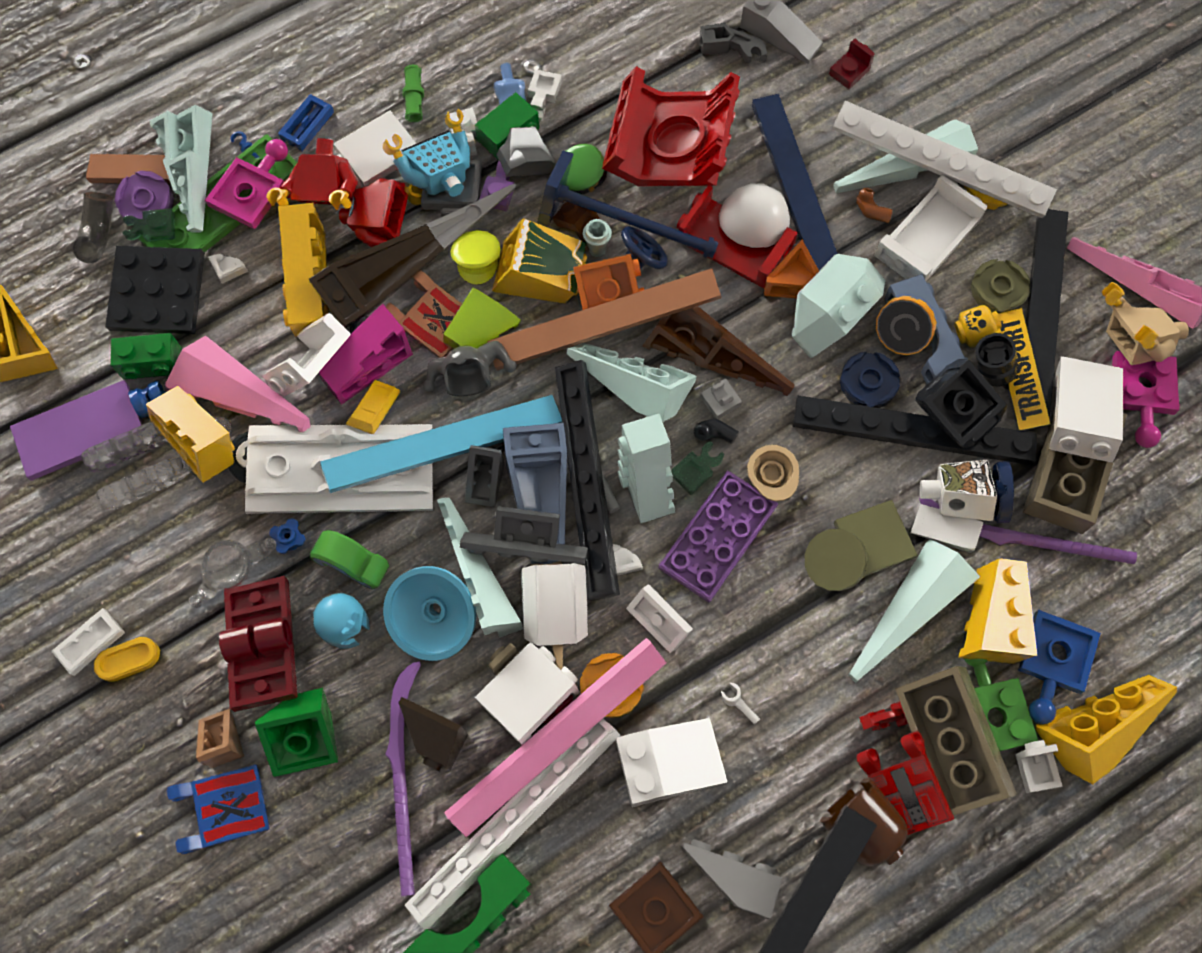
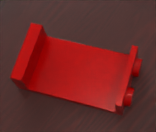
[676,185,798,288]

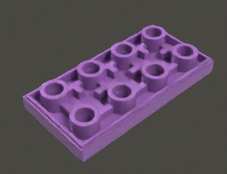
[10,380,146,481]
[658,470,778,603]

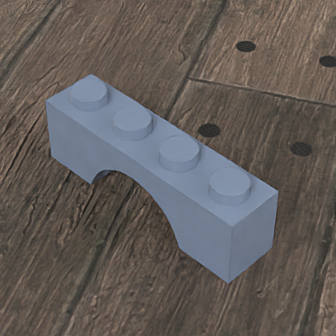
[884,274,968,384]

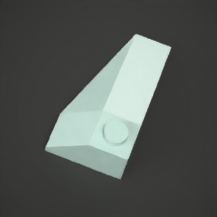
[567,343,697,422]

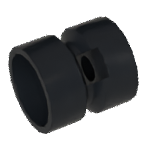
[975,333,1018,387]

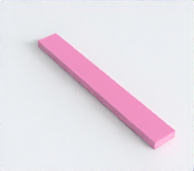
[444,638,666,837]

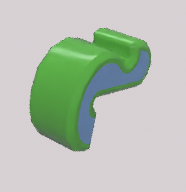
[310,530,389,589]

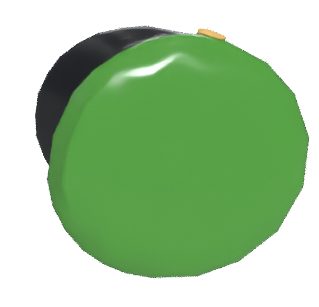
[566,144,607,194]

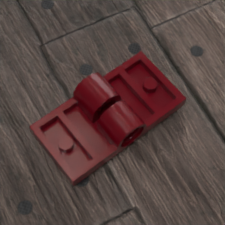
[219,576,298,712]

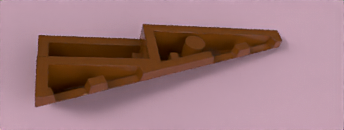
[642,306,795,396]

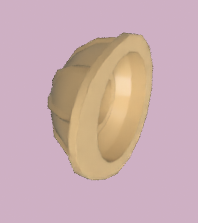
[747,445,799,501]

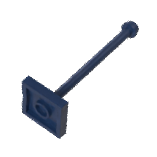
[537,150,719,258]

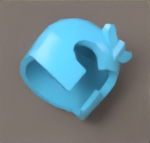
[313,593,370,649]

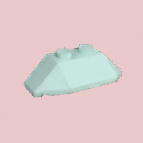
[792,254,885,358]

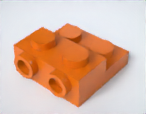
[573,254,645,310]

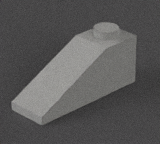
[740,0,823,64]

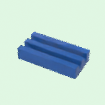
[278,94,334,152]

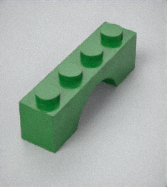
[403,853,532,953]

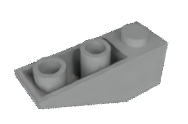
[682,839,783,919]

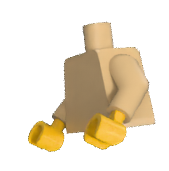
[1102,282,1189,365]

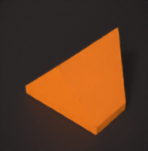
[764,240,819,299]

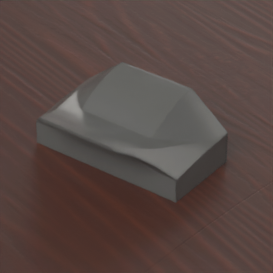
[497,127,556,177]

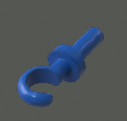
[230,131,259,159]

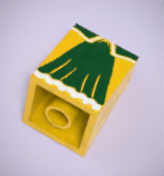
[492,218,587,304]

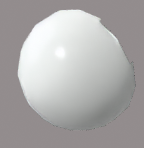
[719,183,790,248]

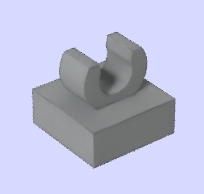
[700,378,742,419]

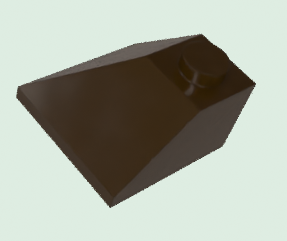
[398,697,468,772]

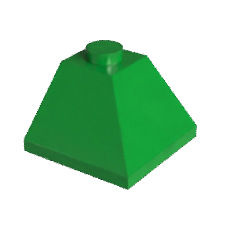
[255,688,338,777]

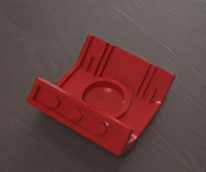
[602,66,740,186]

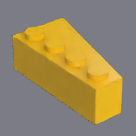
[278,203,329,337]

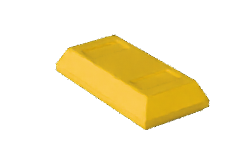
[346,380,400,434]

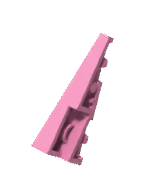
[1067,237,1202,329]

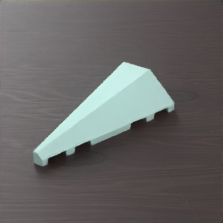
[150,105,212,232]
[437,498,523,638]

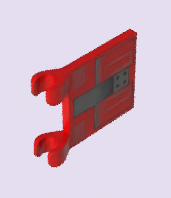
[856,731,955,835]

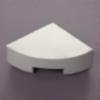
[208,254,248,284]
[613,544,643,576]

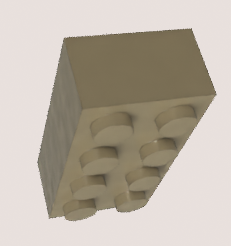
[1023,409,1127,534]
[895,666,1017,816]

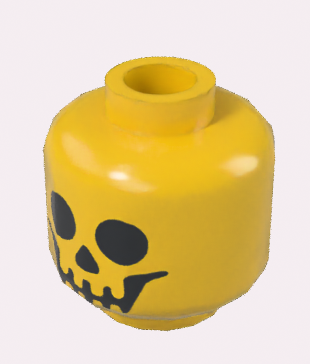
[954,305,1002,348]

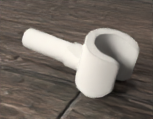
[721,683,760,724]

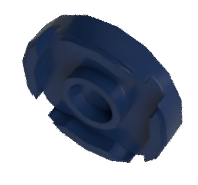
[840,352,900,408]
[991,461,1014,523]

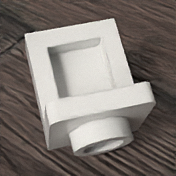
[1015,740,1062,794]

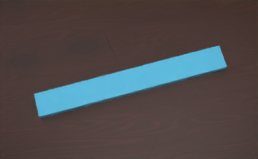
[320,395,562,493]

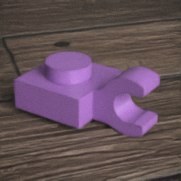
[479,161,514,212]

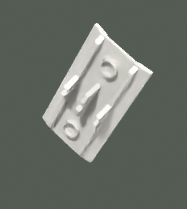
[245,424,433,514]

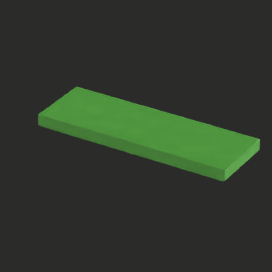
[137,134,297,253]

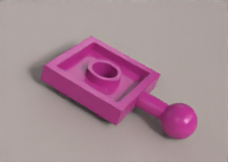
[205,139,288,230]
[1112,351,1179,448]

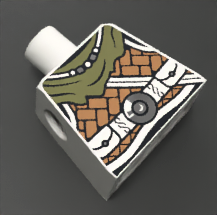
[920,460,997,521]

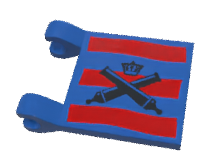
[167,764,270,854]

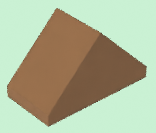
[196,709,244,768]

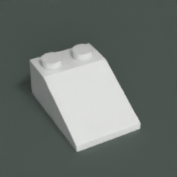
[616,718,727,807]

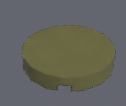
[970,259,1030,313]
[805,529,868,591]

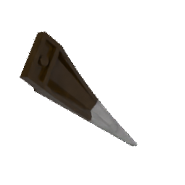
[309,184,516,329]

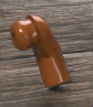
[856,188,893,223]

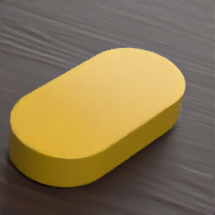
[94,637,160,682]

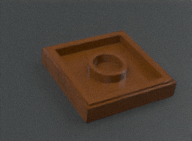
[608,861,704,953]

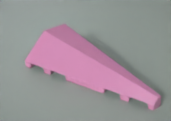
[165,335,311,432]

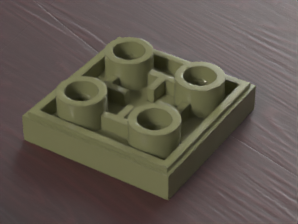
[834,500,918,577]

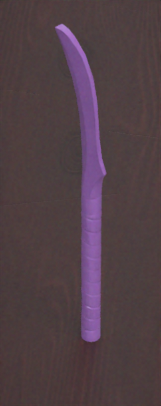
[919,495,1137,564]
[386,661,421,897]

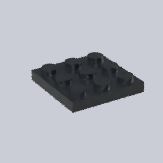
[105,246,205,334]

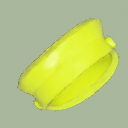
[450,230,501,284]

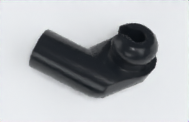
[694,418,739,444]

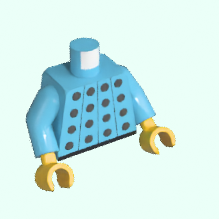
[383,109,470,197]

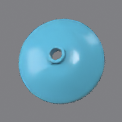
[383,566,476,661]

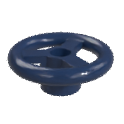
[621,226,668,269]

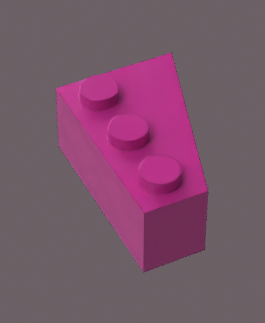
[318,304,413,405]

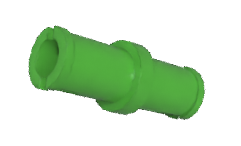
[402,65,424,122]

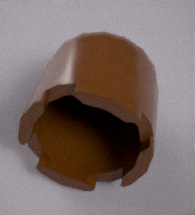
[820,777,908,867]

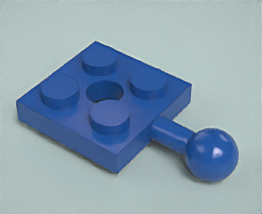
[1018,610,1101,724]

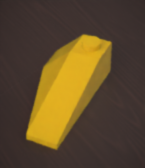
[1035,675,1177,784]

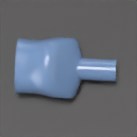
[494,63,526,105]

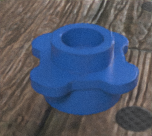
[269,519,305,554]

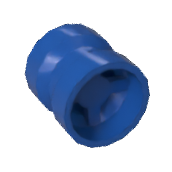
[128,380,165,419]

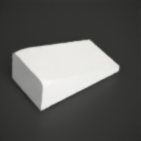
[910,504,984,553]

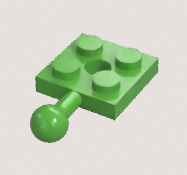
[964,659,1038,751]

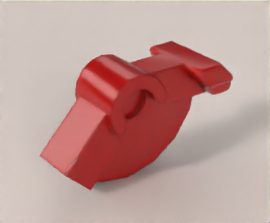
[859,702,908,731]

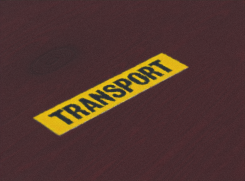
[997,308,1050,431]

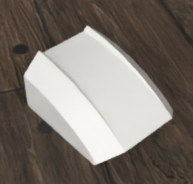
[521,563,588,646]

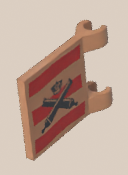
[385,270,462,358]

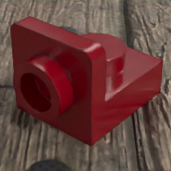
[829,39,875,90]

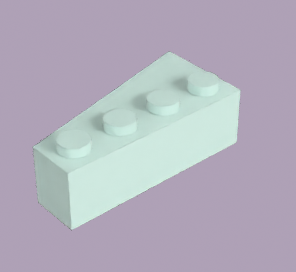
[617,413,675,523]

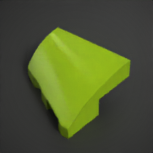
[443,287,521,349]

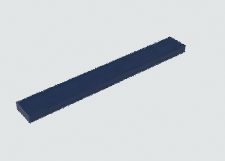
[752,94,838,271]

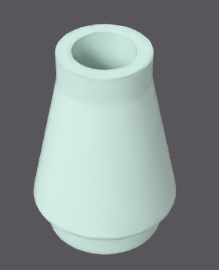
[583,219,612,257]

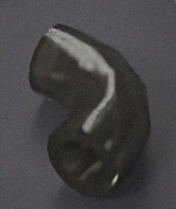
[73,192,113,263]

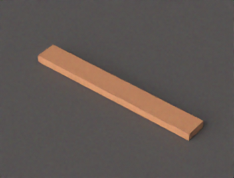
[488,268,721,371]

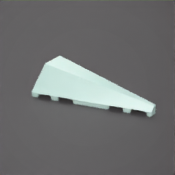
[833,119,978,193]
[848,539,980,683]

